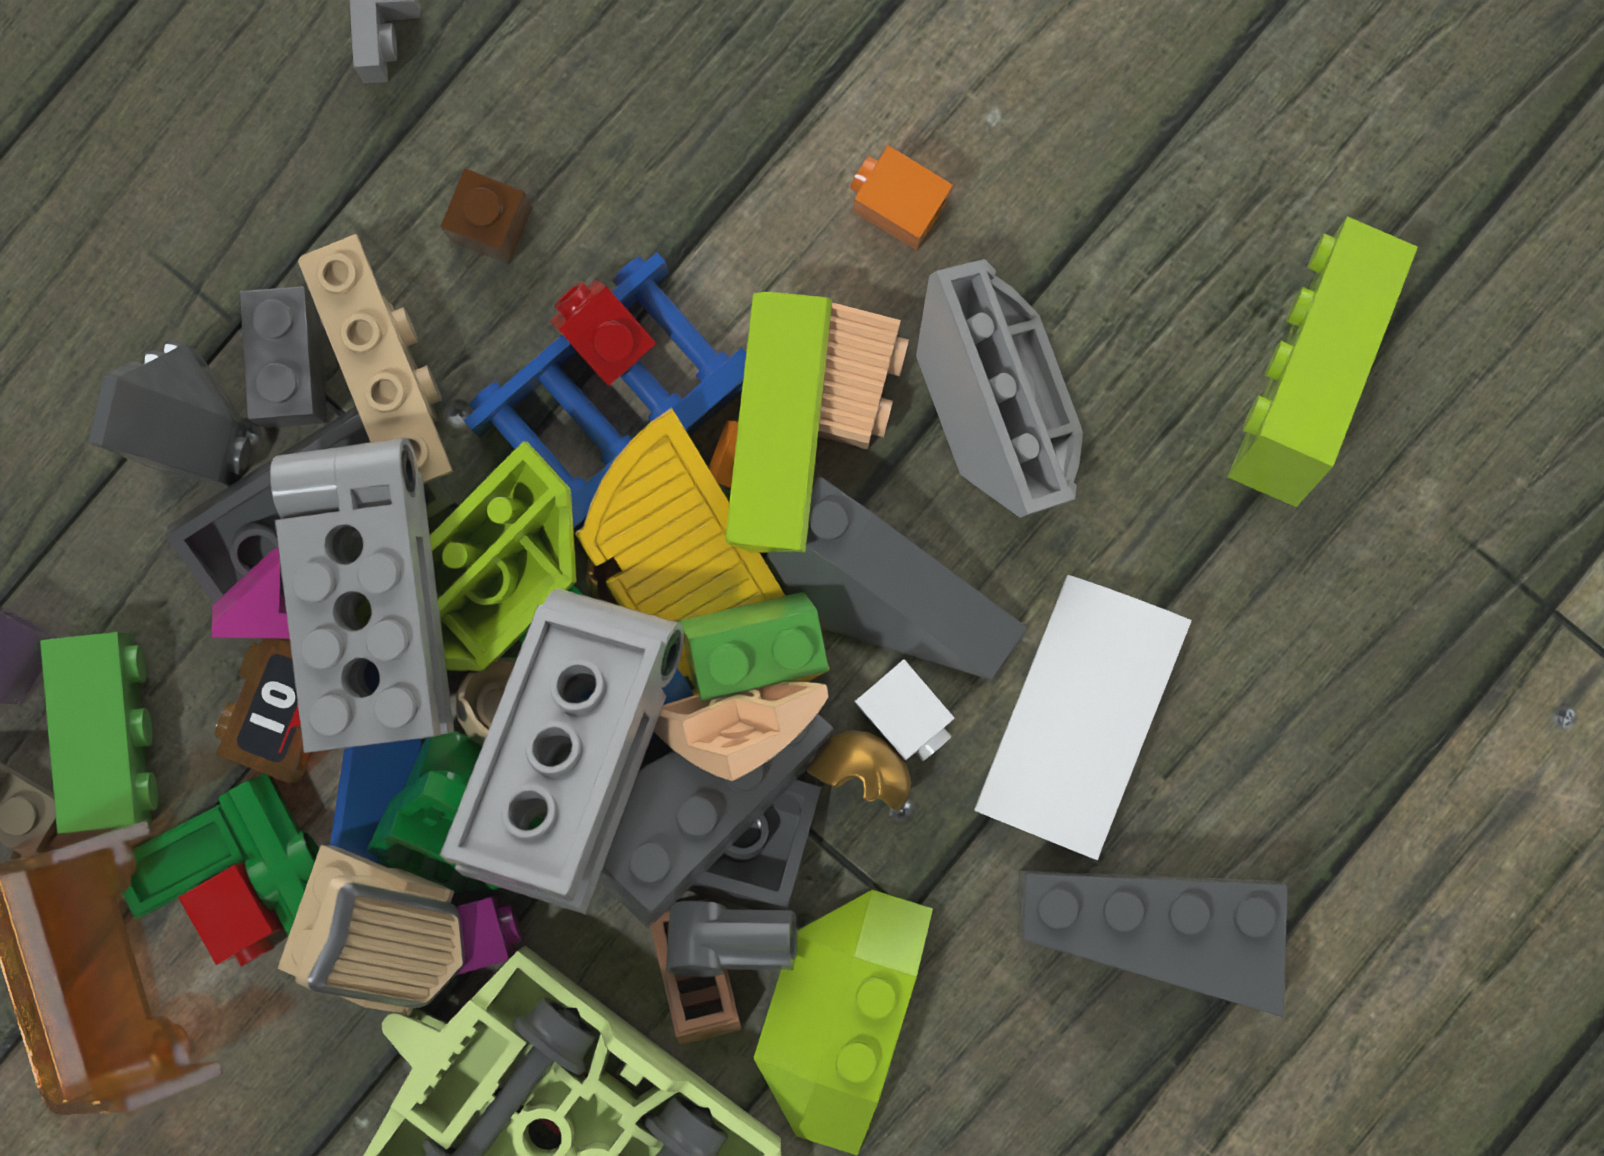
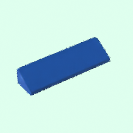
[330,661,423,864]

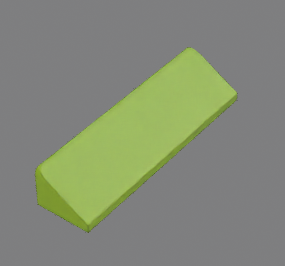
[726,292,832,553]

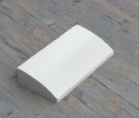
[974,575,1192,860]

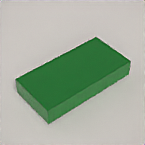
[107,804,248,920]

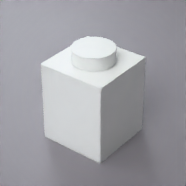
[854,659,955,762]

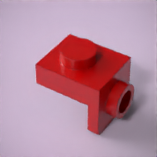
[550,280,657,386]

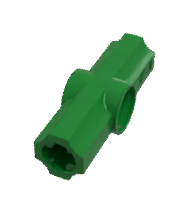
[218,772,319,936]

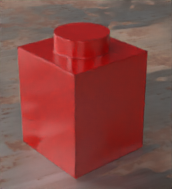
[178,863,284,967]

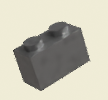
[240,286,327,428]

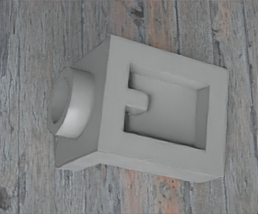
[350,0,421,84]

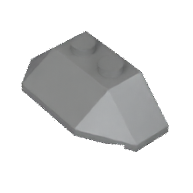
[916,259,1083,518]

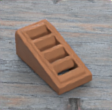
[651,898,742,1045]

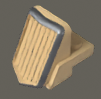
[277,845,465,1015]

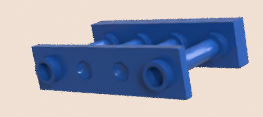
[463,252,746,538]

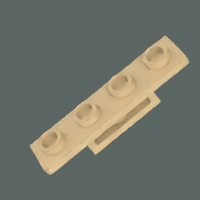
[298,234,453,484]

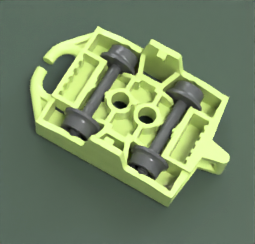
[363,946,781,1156]

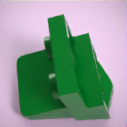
[366,731,545,899]

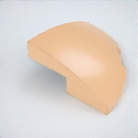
[654,682,828,781]

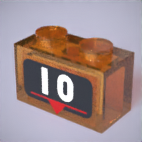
[215,638,312,783]

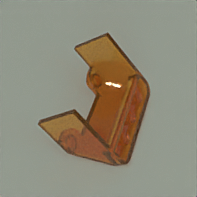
[0,821,223,1115]

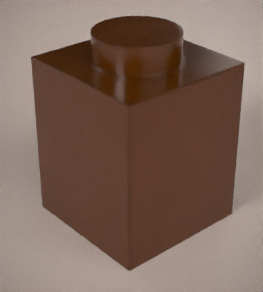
[441,168,532,265]

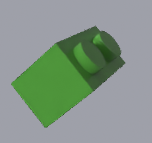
[679,592,829,701]

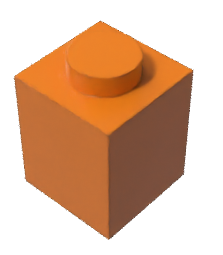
[850,145,953,251]

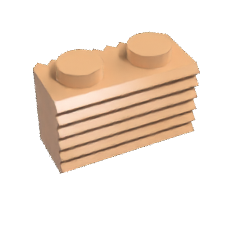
[818,303,909,449]

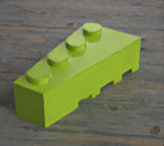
[1227,216,1418,508]

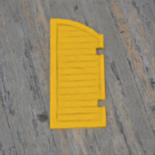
[575,408,830,696]

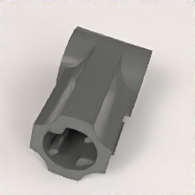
[666,901,798,977]

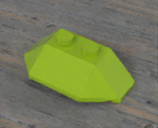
[356,441,577,671]
[754,889,933,1156]

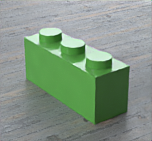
[40,632,159,834]

